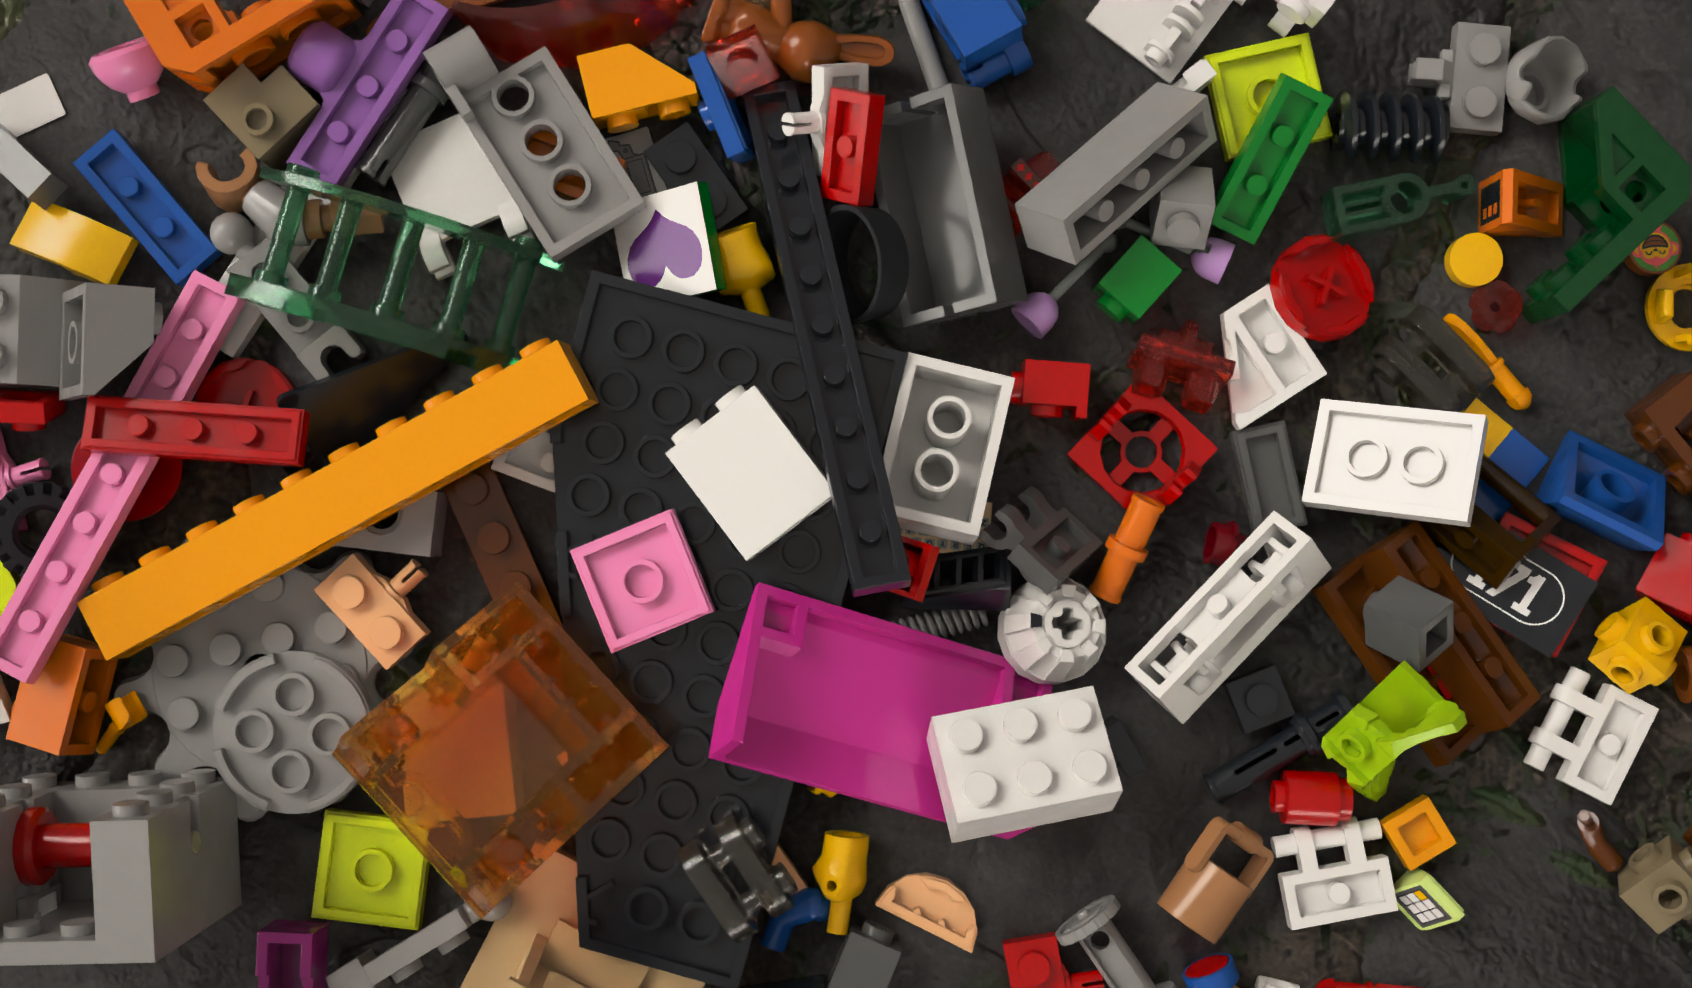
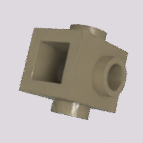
[1618,834,1692,935]

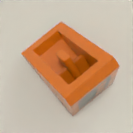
[1478,168,1564,238]

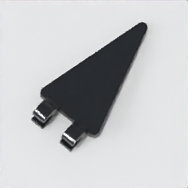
[276,328,468,476]

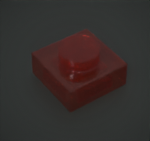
[706,24,779,99]

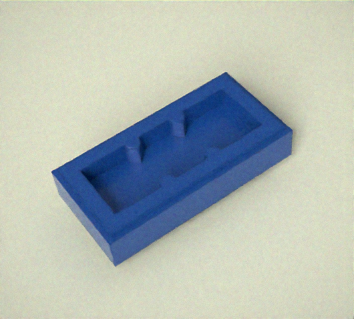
[687,51,755,164]

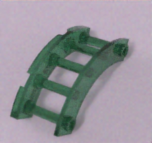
[224,162,565,371]

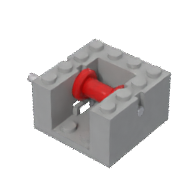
[0,768,242,966]

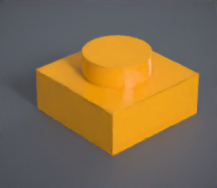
[1379,794,1457,871]

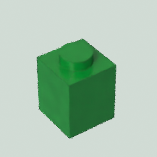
[1092,235,1182,325]

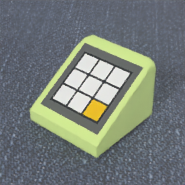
[1394,867,1465,930]

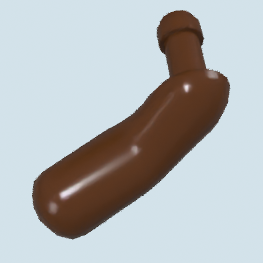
[1577,810,1624,873]

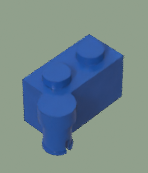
[920,0,1033,88]

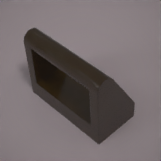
[1413,453,1563,589]

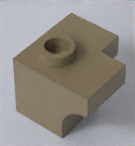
[203,63,321,171]

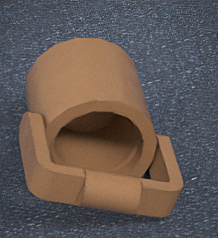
[1157,816,1274,944]

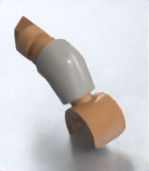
[195,148,384,246]

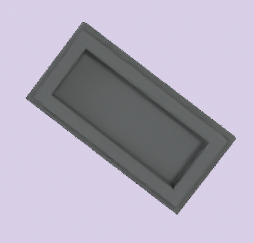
[1229,420,1308,534]

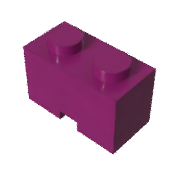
[255,919,330,988]

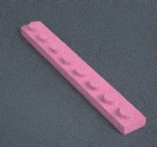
[0,270,248,684]

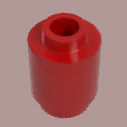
[1269,770,1354,826]

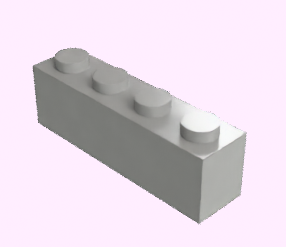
[1015,82,1217,265]

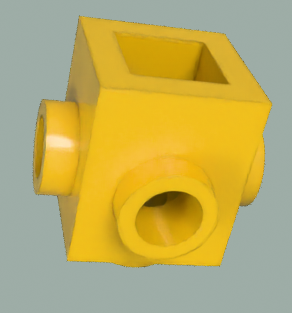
[1588,596,1688,694]

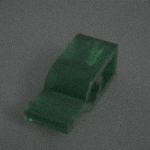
[1320,173,1477,242]

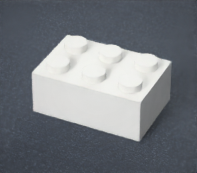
[883,352,1015,545]
[926,686,1123,843]

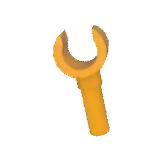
[95,690,148,755]

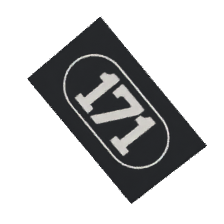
[1437,531,1599,658]

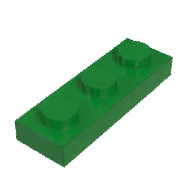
[1211,73,1334,245]

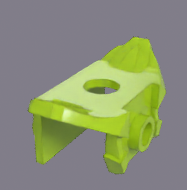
[1321,660,1467,802]

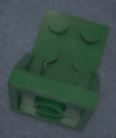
[1517,86,1690,324]

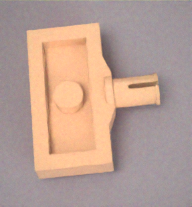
[314,552,431,670]

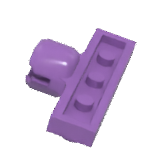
[286,0,453,195]

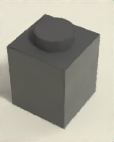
[1363,575,1454,672]
[826,920,902,988]

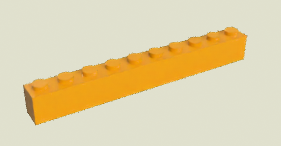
[76,337,599,661]

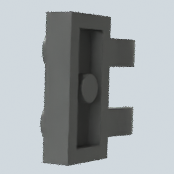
[980,486,1103,596]

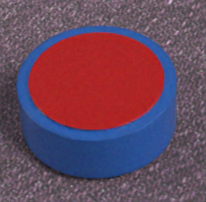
[1182,953,1240,988]

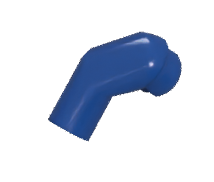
[760,887,830,952]

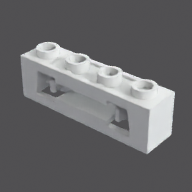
[1124,510,1331,724]

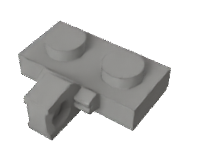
[1407,22,1511,136]

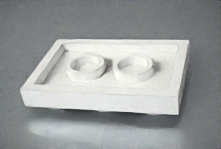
[1302,399,1489,527]

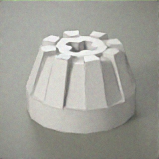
[997,578,1106,685]

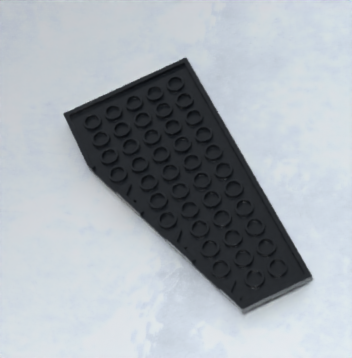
[550,270,909,988]

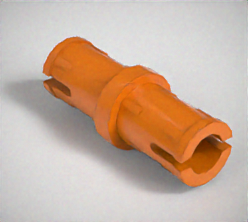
[1089,493,1165,604]

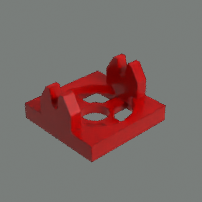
[1066,376,1218,511]

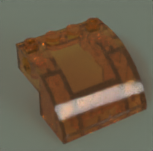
[332,580,669,920]

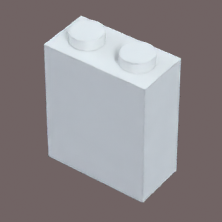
[665,385,831,561]

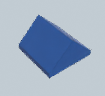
[1536,430,1666,551]

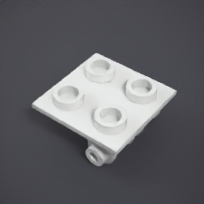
[1085,0,1233,84]

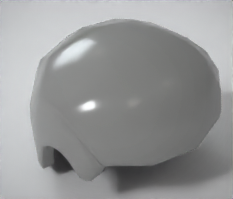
[1505,36,1588,125]

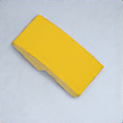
[9,202,139,285]

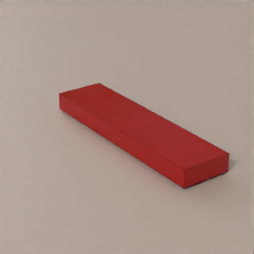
[80,395,310,467]

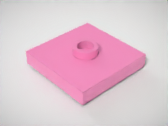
[570,509,716,654]

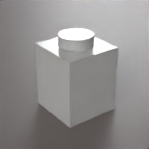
[1149,165,1216,250]

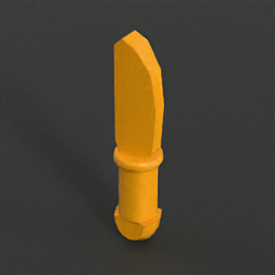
[1441,313,1532,410]

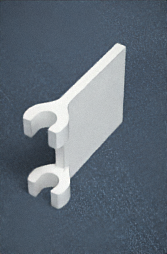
[391,114,536,281]

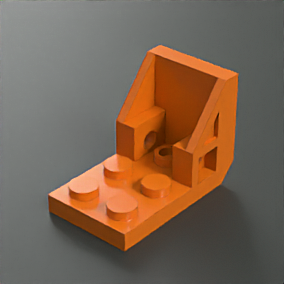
[123,0,362,94]

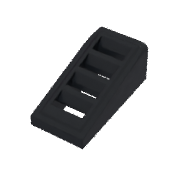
[901,547,1011,611]

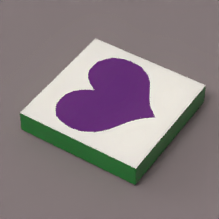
[614,181,727,297]

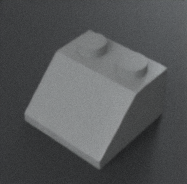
[0,274,92,389]
[59,282,163,401]

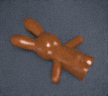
[701,0,896,97]

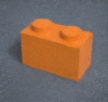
[5,634,118,756]

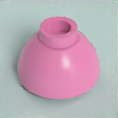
[88,36,164,103]

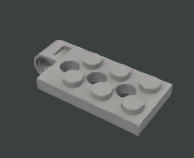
[422,25,646,263]

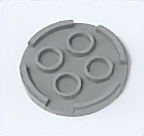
[211,650,377,814]

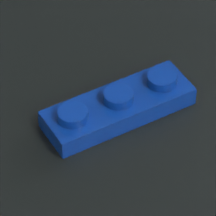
[73,128,223,287]

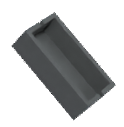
[875,83,1028,327]

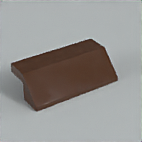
[1312,520,1541,768]

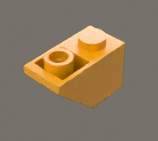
[577,43,700,133]

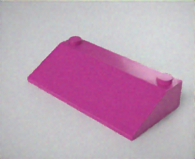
[708,582,1053,840]

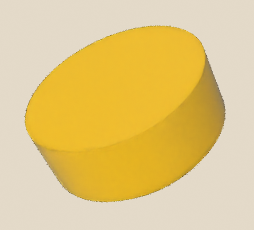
[1444,233,1503,288]

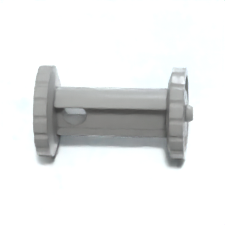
[1055,894,1177,988]

